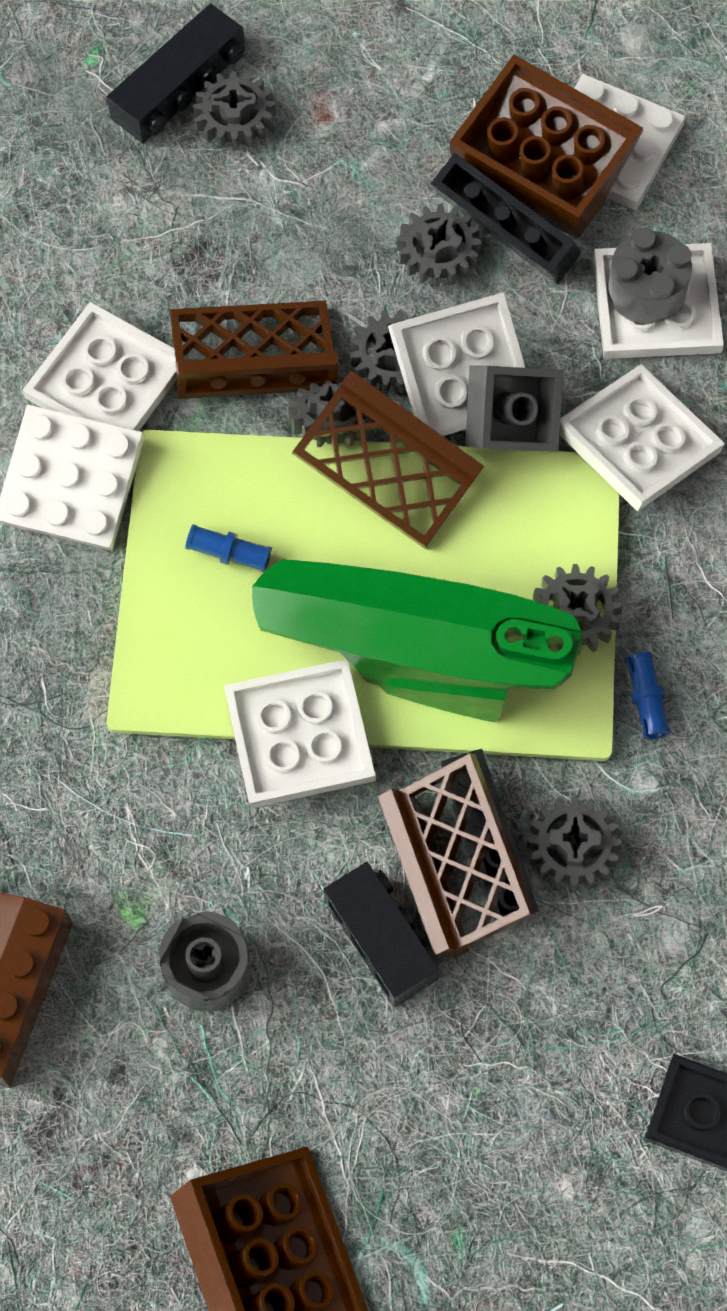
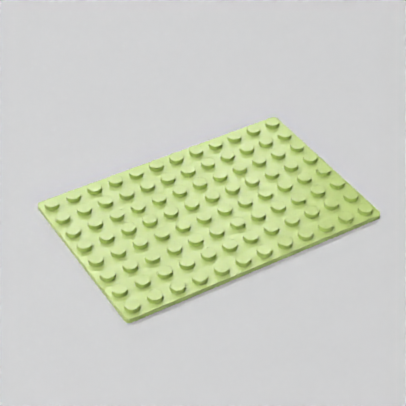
[106,430,619,761]

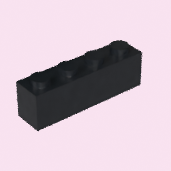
[106,3,245,144]
[430,152,581,285]

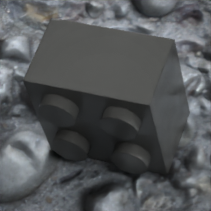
[465,365,563,452]

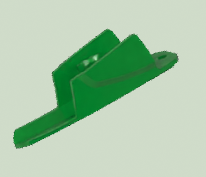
[252,559,582,722]

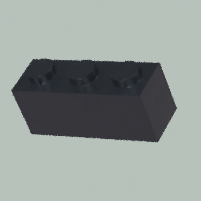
[323,861,441,1008]

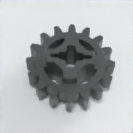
[193,71,276,150]
[397,204,481,286]
[350,310,417,394]
[288,380,373,447]
[533,564,623,655]
[527,796,622,892]

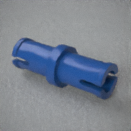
[185,524,272,572]
[625,652,671,740]

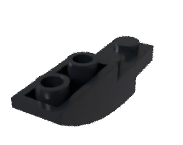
[440,748,539,921]

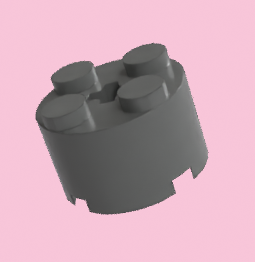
[608,228,692,324]
[159,912,251,1011]

